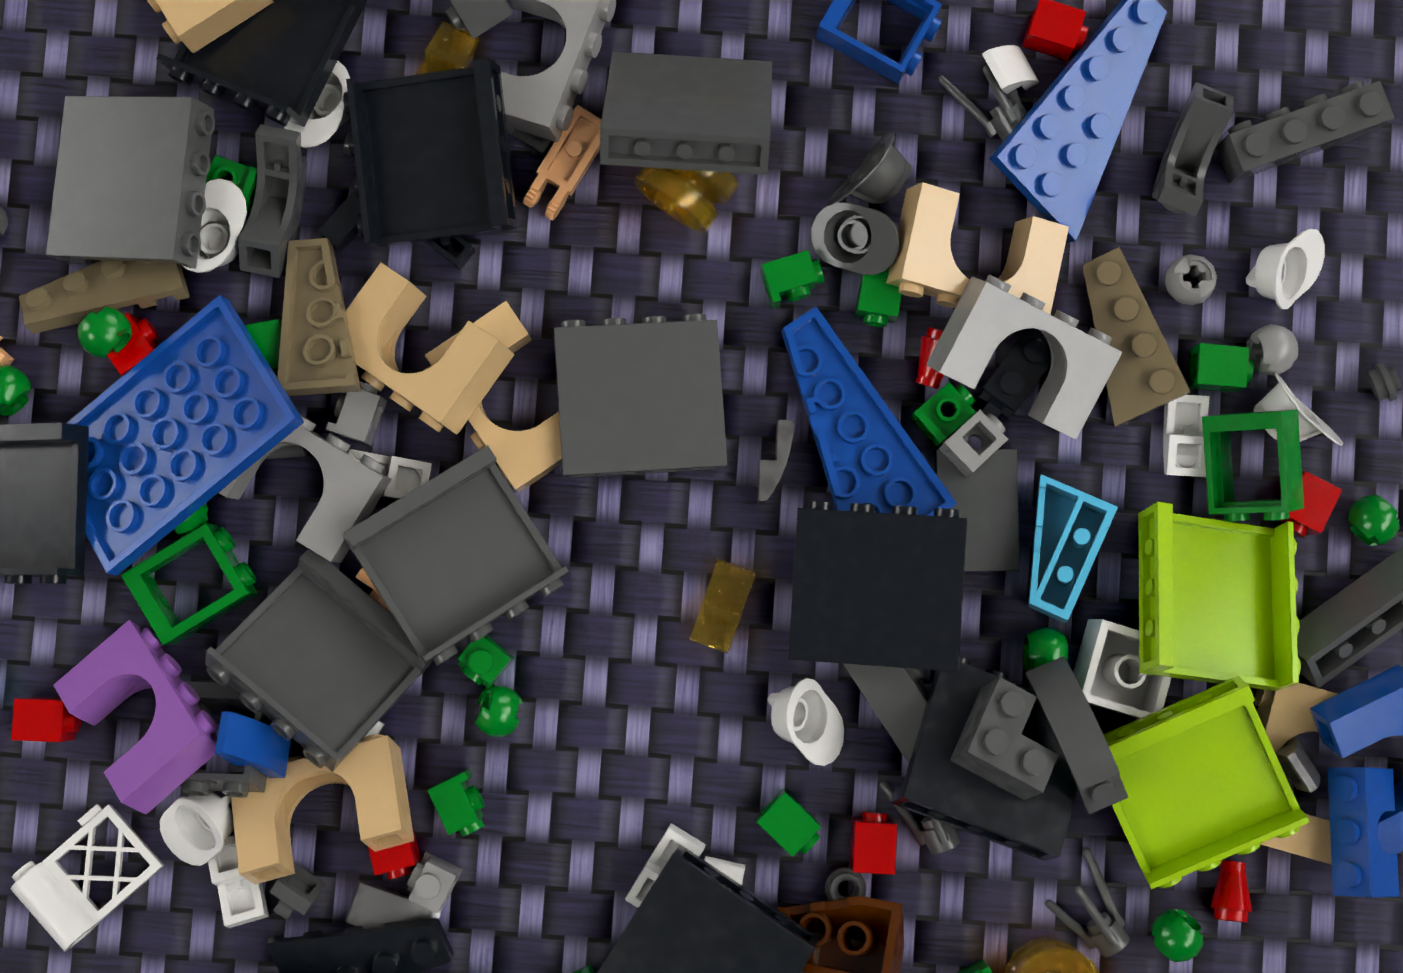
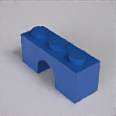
[1327,767,1399,897]

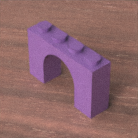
[53,620,219,814]

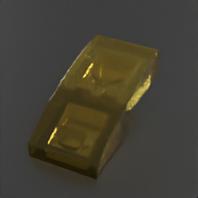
[416,21,479,75]
[689,558,756,653]

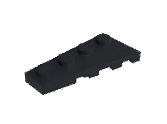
[266,918,454,973]

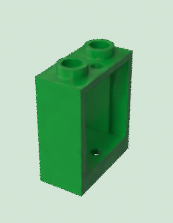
[1202,409,1304,521]
[121,523,258,645]

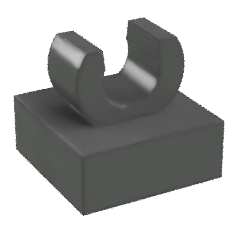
[269,862,327,920]

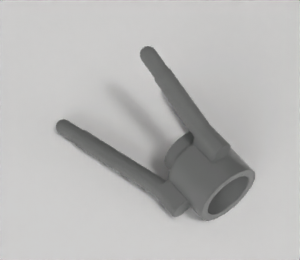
[938,66,1027,141]
[880,781,960,855]
[1045,847,1130,957]

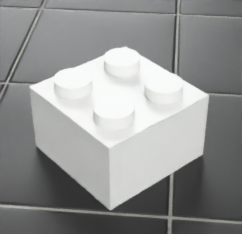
[1073,619,1171,719]

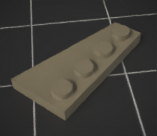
[277,238,361,396]
[1082,247,1191,427]
[19,260,190,334]

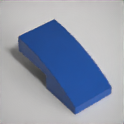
[215,711,291,778]

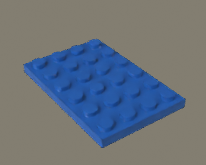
[67,295,304,576]

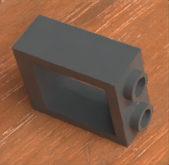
[180,682,272,798]

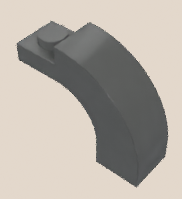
[1152,82,1234,216]
[238,124,307,278]
[1025,656,1129,814]

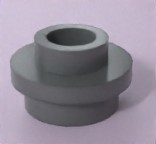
[1366,362,1402,401]
[825,867,866,901]

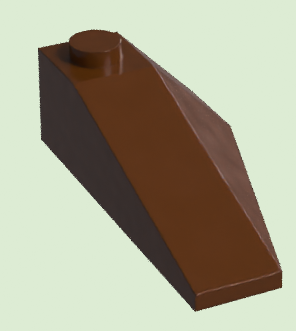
[776,896,904,973]

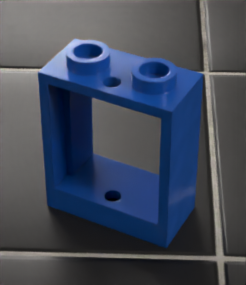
[816,0,943,84]

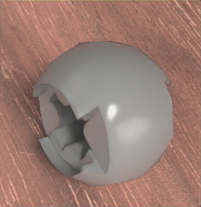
[1165,254,1217,305]
[1246,324,1299,376]

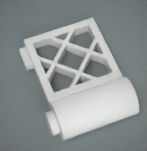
[10,804,164,952]

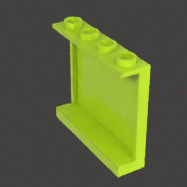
[1138,502,1301,691]
[1103,676,1310,890]

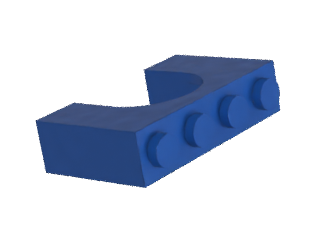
[1310,665,1403,854]

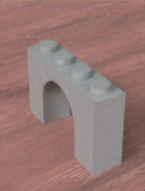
[501,0,616,142]
[926,275,1122,440]
[219,414,392,563]

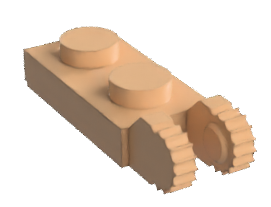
[523,105,602,221]

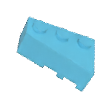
[1028,474,1118,624]

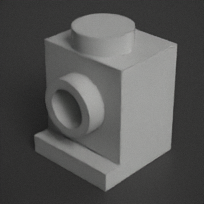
[326,381,387,446]
[939,410,1008,478]
[407,851,463,914]

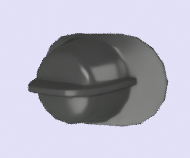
[828,131,912,205]
[811,203,899,275]

